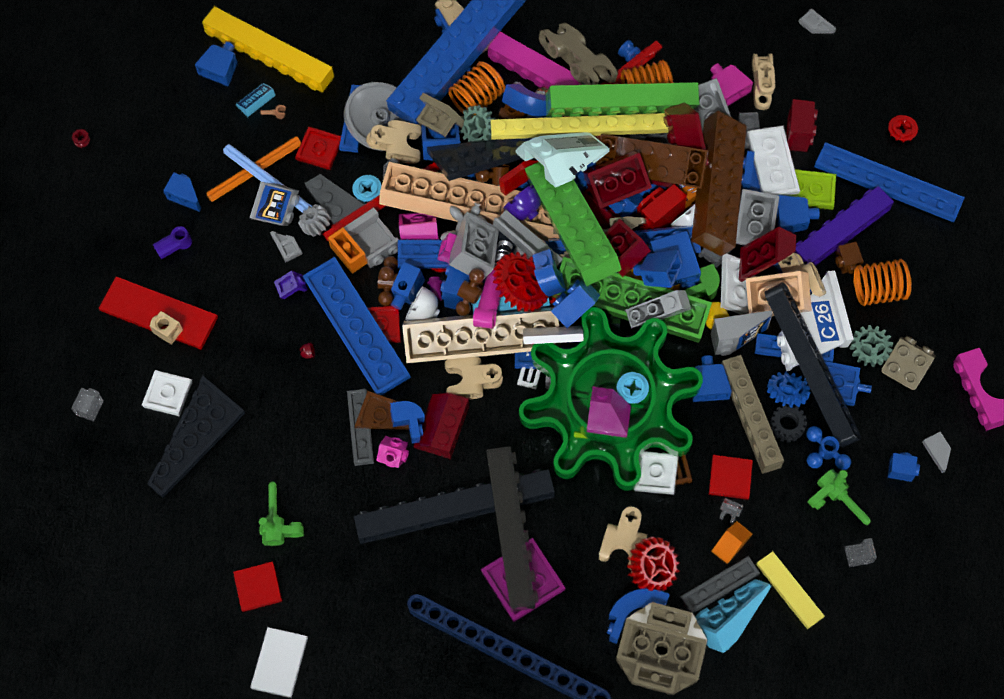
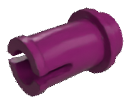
[427,277,442,302]

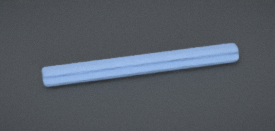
[223,144,312,213]

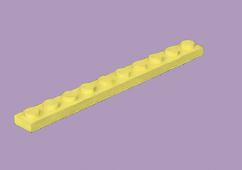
[491,113,669,140]

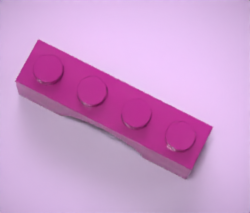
[954,348,1004,431]

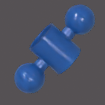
[806,426,851,470]

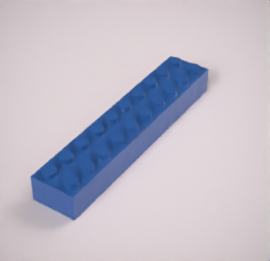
[386,0,526,125]

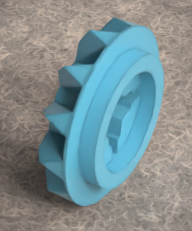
[353,175,382,203]
[617,372,649,404]

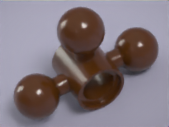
[475,164,510,186]
[378,256,398,306]
[456,268,484,316]

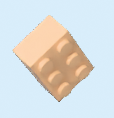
[746,271,812,316]

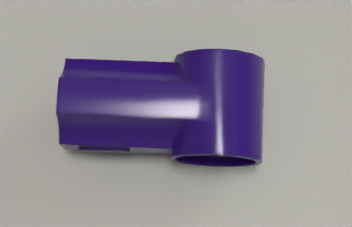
[153,226,192,259]

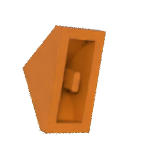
[712,522,753,564]

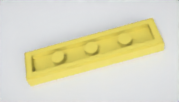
[756,551,824,629]

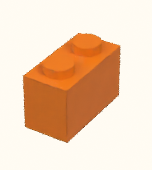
[328,227,367,274]

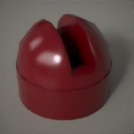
[300,342,315,359]

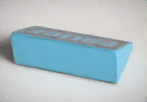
[236,83,275,117]

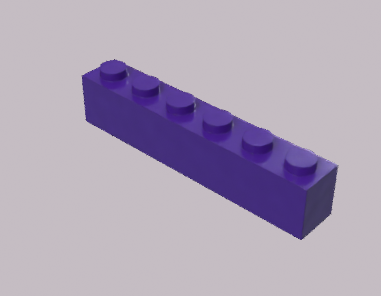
[794,186,894,266]

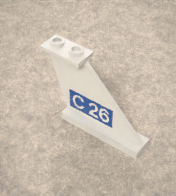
[777,271,853,371]

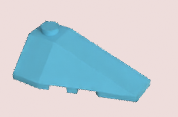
[695,579,771,653]

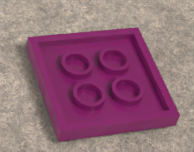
[481,538,565,622]

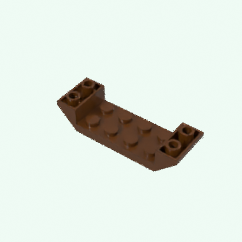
[596,134,709,189]

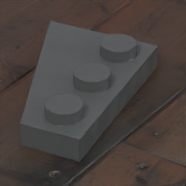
[305,174,364,224]

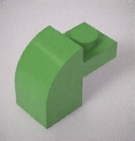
[685,264,720,302]

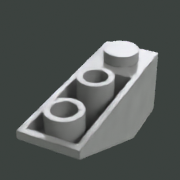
[626,290,691,328]

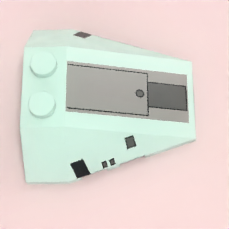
[516,132,609,187]

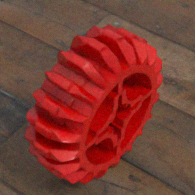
[627,537,680,591]

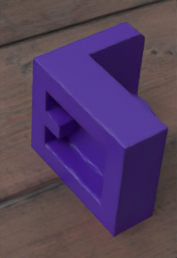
[274,271,307,299]

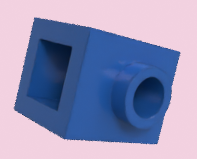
[888,453,920,482]

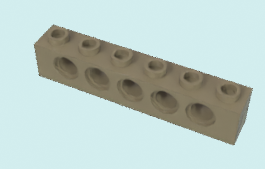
[722,355,784,474]

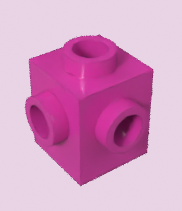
[376,436,409,468]

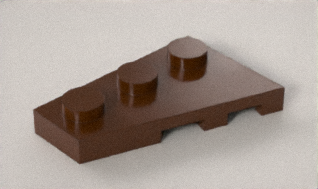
[354,391,423,430]

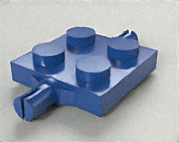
[804,361,872,406]

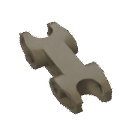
[539,23,618,85]

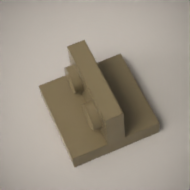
[416,93,464,137]

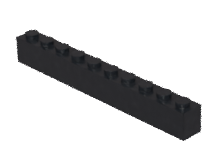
[354,469,555,544]

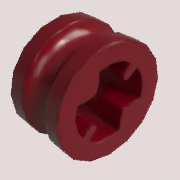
[72,129,90,148]

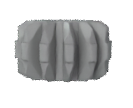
[298,204,331,237]

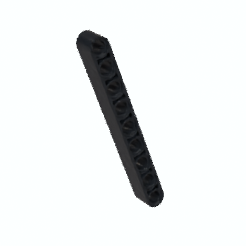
[765,282,861,448]

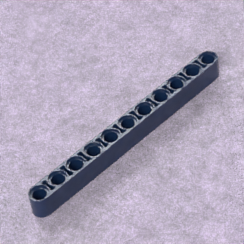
[408,594,610,699]

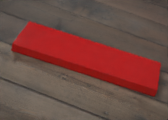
[99,277,218,350]

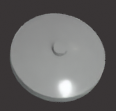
[344,82,409,151]

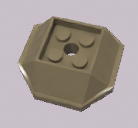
[616,602,707,695]

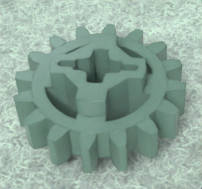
[459,105,496,142]
[850,325,893,367]

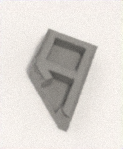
[799,9,836,33]
[270,231,302,262]
[922,432,951,473]

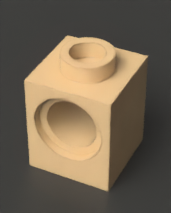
[149,311,183,345]

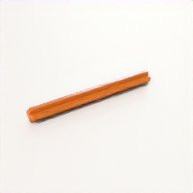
[206,137,301,201]

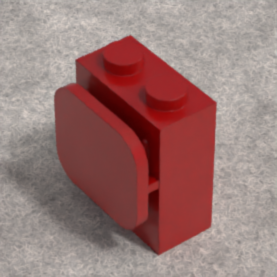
[636,184,687,230]

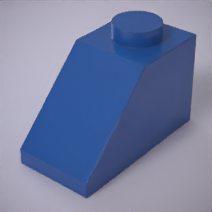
[163,173,201,212]

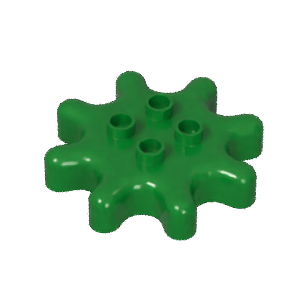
[519,307,703,490]

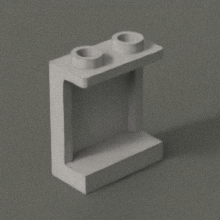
[343,208,399,268]

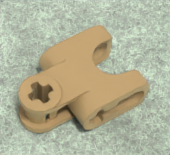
[752,54,775,110]
[366,120,422,164]
[779,253,826,297]
[444,357,503,399]
[599,507,647,569]

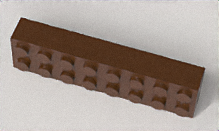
[691,111,747,256]

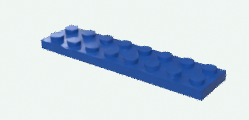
[303,257,411,395]

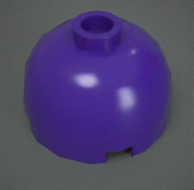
[503,184,541,221]

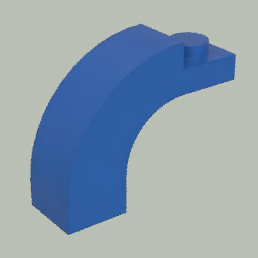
[502,84,551,118]
[607,589,670,644]

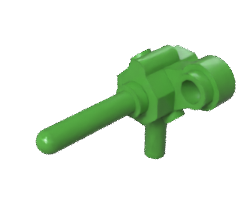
[808,469,871,525]
[259,481,304,546]

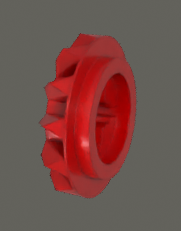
[888,115,918,143]

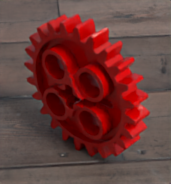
[492,252,548,312]

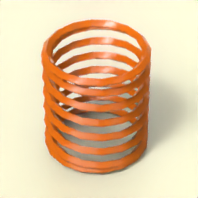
[621,60,673,84]
[449,62,505,118]
[854,259,911,306]

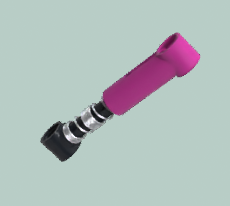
[473,231,516,329]

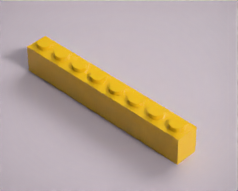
[202,7,334,93]

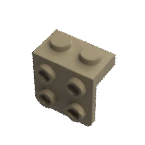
[882,336,936,390]

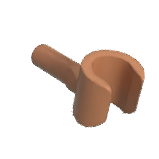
[261,105,286,119]

